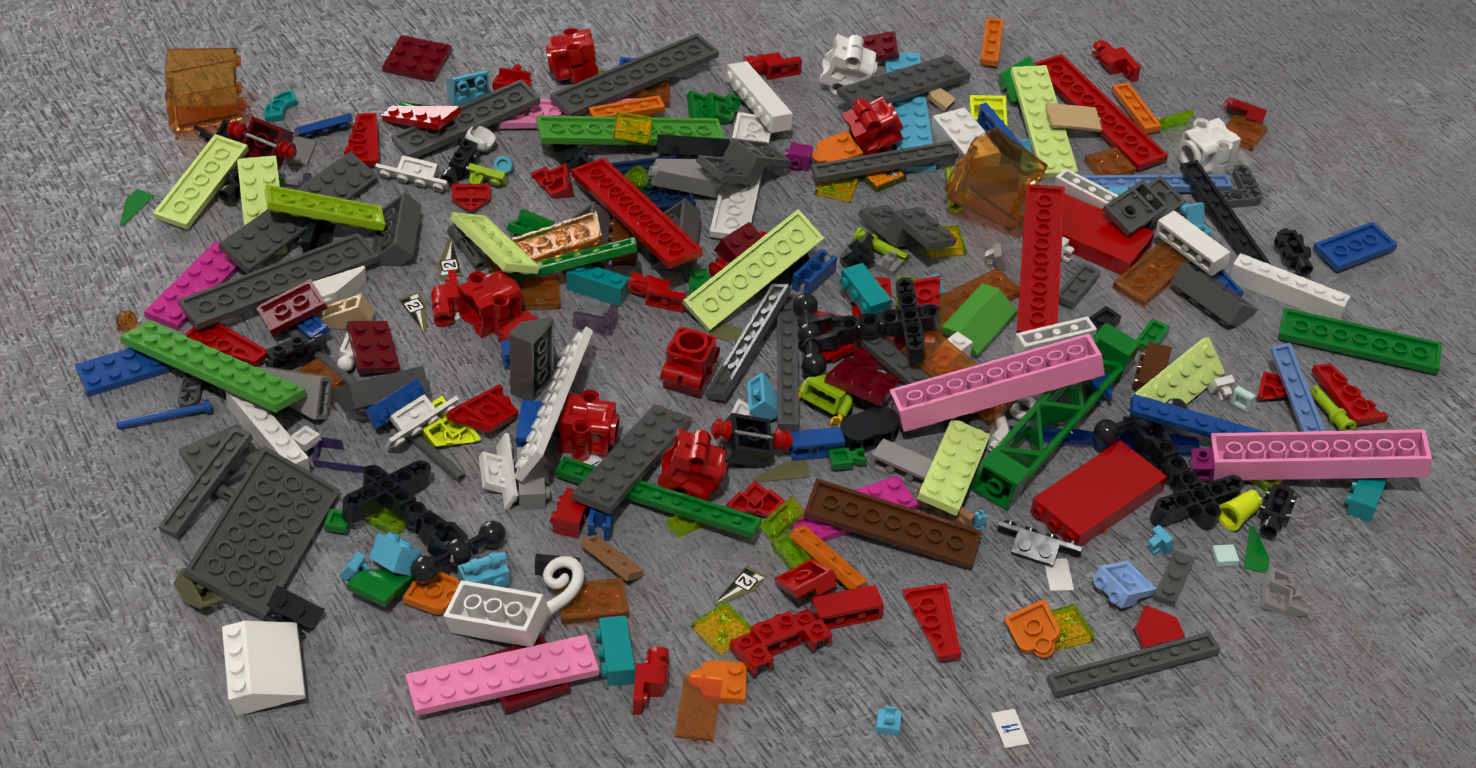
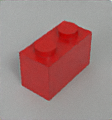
[550,487,590,539]

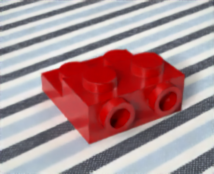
[774,558,837,599]

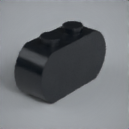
[840,406,899,453]

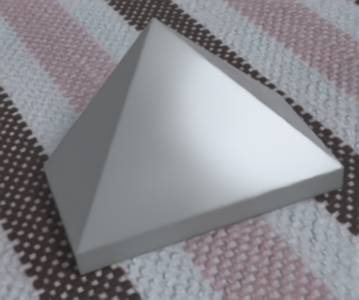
[288,136,317,167]

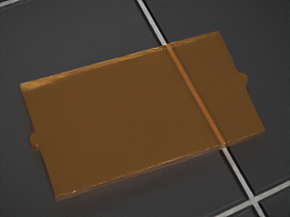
[675,674,722,742]

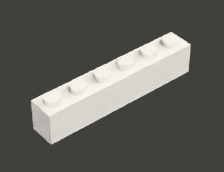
[725,61,793,133]
[1230,253,1350,320]
[225,390,310,472]

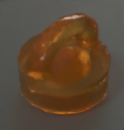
[116,310,138,332]

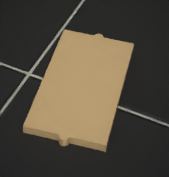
[1045,102,1102,132]

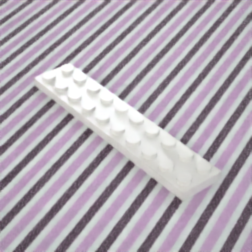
[709,112,771,239]
[514,326,593,482]

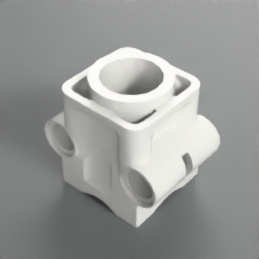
[819,34,878,95]
[1177,118,1241,174]

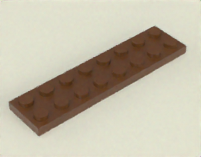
[804,478,982,570]

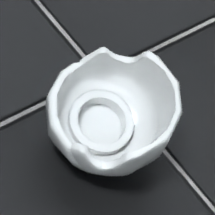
[465,126,496,152]

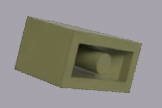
[174,568,221,609]

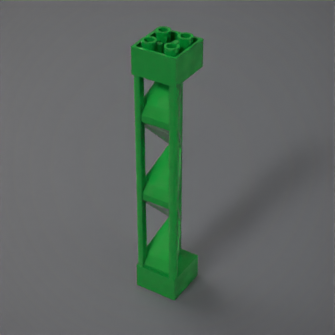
[972,323,1141,512]

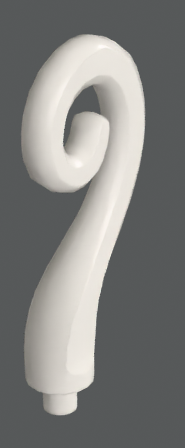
[987,396,1036,451]
[538,556,584,636]

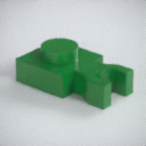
[828,447,867,471]

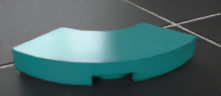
[264,89,298,123]

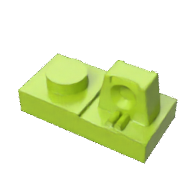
[468,163,509,186]

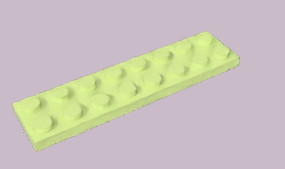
[1011,65,1078,178]
[682,209,824,332]

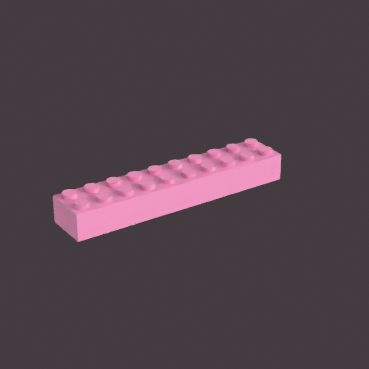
[890,334,1105,432]
[1210,429,1432,481]

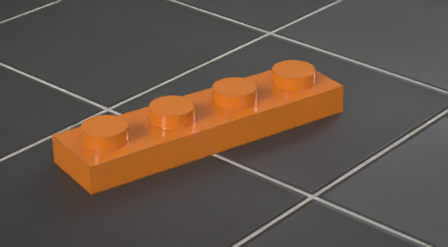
[980,17,1004,67]
[1111,82,1162,134]
[589,95,665,117]
[789,525,868,590]

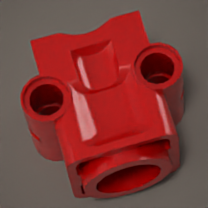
[545,28,599,83]
[841,97,903,156]
[458,270,523,338]
[660,327,720,399]
[558,389,620,462]
[657,428,727,501]

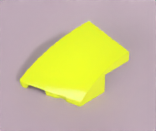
[970,95,1007,126]
[418,396,481,447]

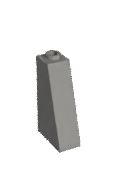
[648,159,723,198]
[257,367,332,420]

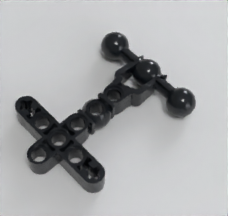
[793,278,940,377]
[1093,398,1244,531]
[342,460,506,584]

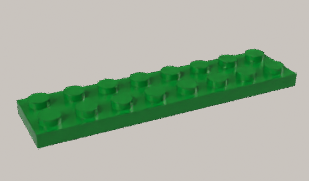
[1278,308,1442,375]

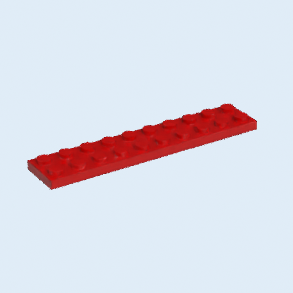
[1034,54,1168,171]
[571,158,703,269]
[1016,184,1065,333]

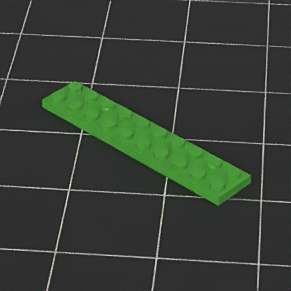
[536,115,725,146]
[120,321,305,413]

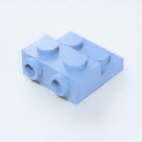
[1092,561,1157,608]

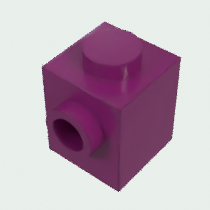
[785,142,813,172]
[1190,448,1215,481]

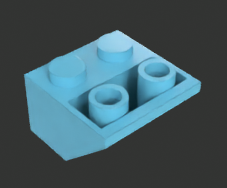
[447,70,489,106]

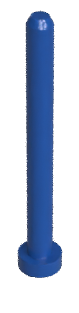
[116,399,212,429]

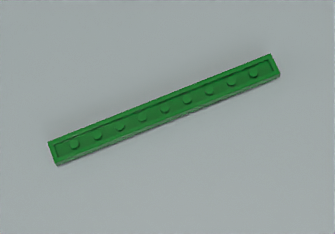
[555,456,761,539]

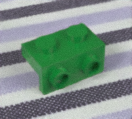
[507,209,555,245]

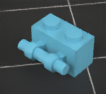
[369,532,424,576]
[457,552,510,587]

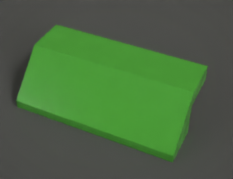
[942,284,1017,357]

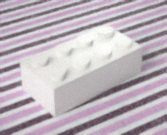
[931,107,1002,171]
[443,580,550,647]

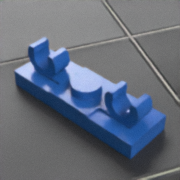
[364,379,427,428]

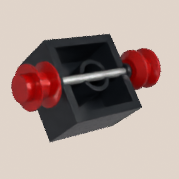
[711,413,793,468]

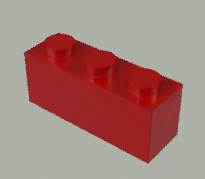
[810,585,884,630]

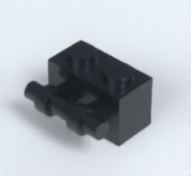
[263,585,325,641]

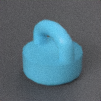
[494,156,514,175]

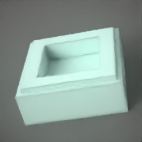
[1230,386,1256,413]
[1211,544,1239,567]

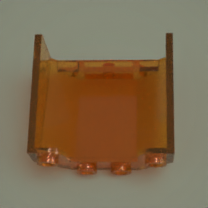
[165,48,246,132]
[944,127,1048,231]

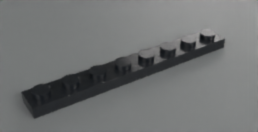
[1179,160,1271,265]

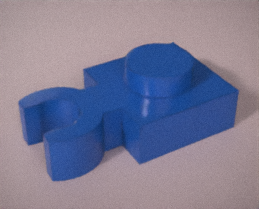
[1090,375,1113,403]

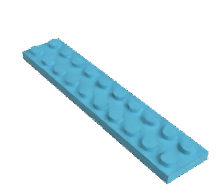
[884,52,936,172]

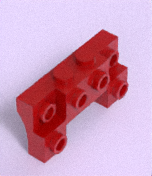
[729,609,833,675]

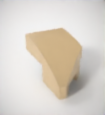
[926,88,955,112]

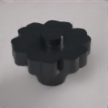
[839,232,875,266]

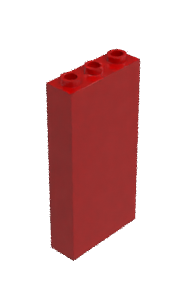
[1062,194,1155,278]
[1030,440,1167,547]

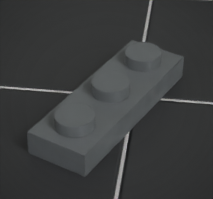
[1059,263,1100,308]
[1153,550,1195,608]

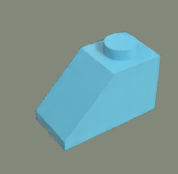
[747,372,777,421]

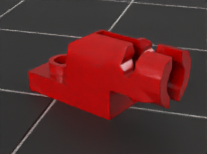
[1092,40,1141,83]
[743,52,802,80]
[431,270,460,327]
[629,272,687,313]
[632,646,669,715]

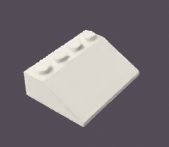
[222,621,306,716]

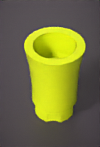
[1218,490,1262,531]

